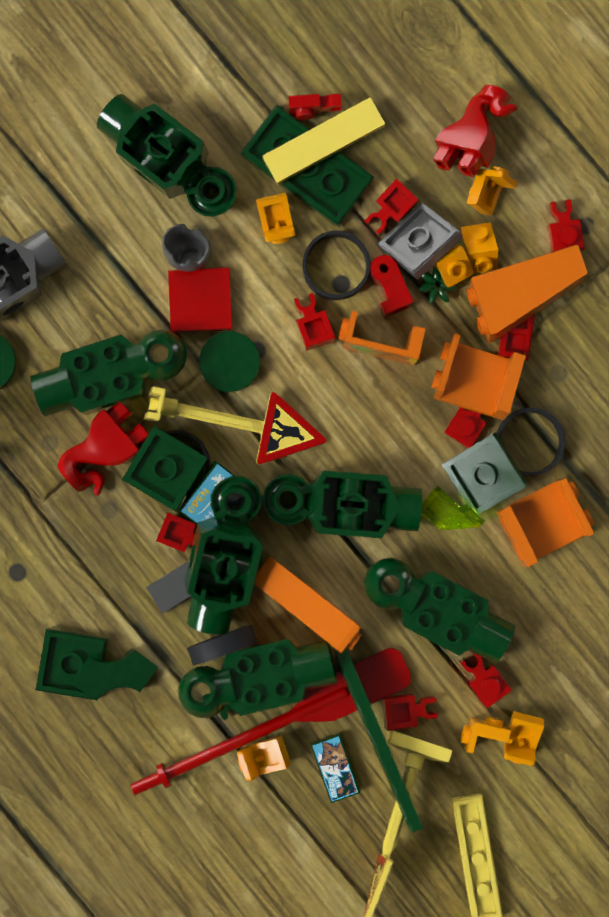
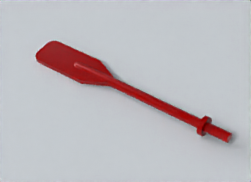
[130,648,411,796]

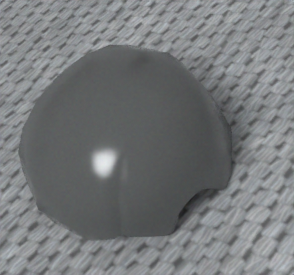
[162,224,211,272]

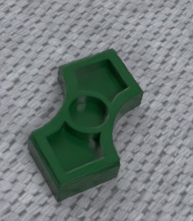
[70,648,158,701]

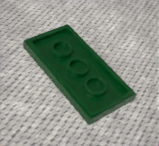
[240,104,374,228]

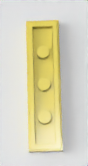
[262,97,385,185]
[451,793,503,917]

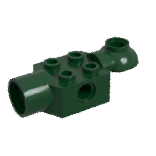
[97,94,237,217]
[30,329,187,417]
[262,470,422,538]
[184,476,263,635]
[364,558,516,664]
[178,639,337,718]

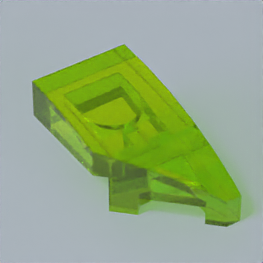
[421,486,485,530]

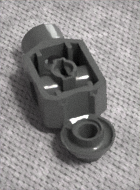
[0,229,67,321]

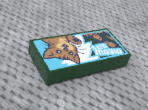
[310,733,360,803]

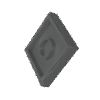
[378,203,463,280]

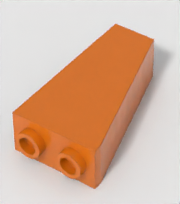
[466,245,588,343]
[254,555,361,653]

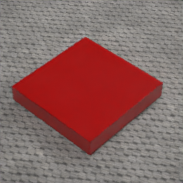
[168,268,233,333]

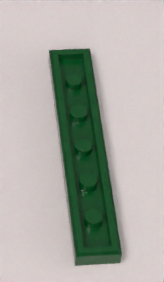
[335,649,423,833]

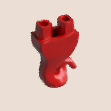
[433,85,518,178]
[57,402,149,496]

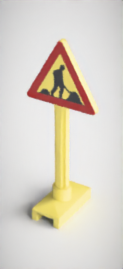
[144,386,326,465]
[364,731,452,917]

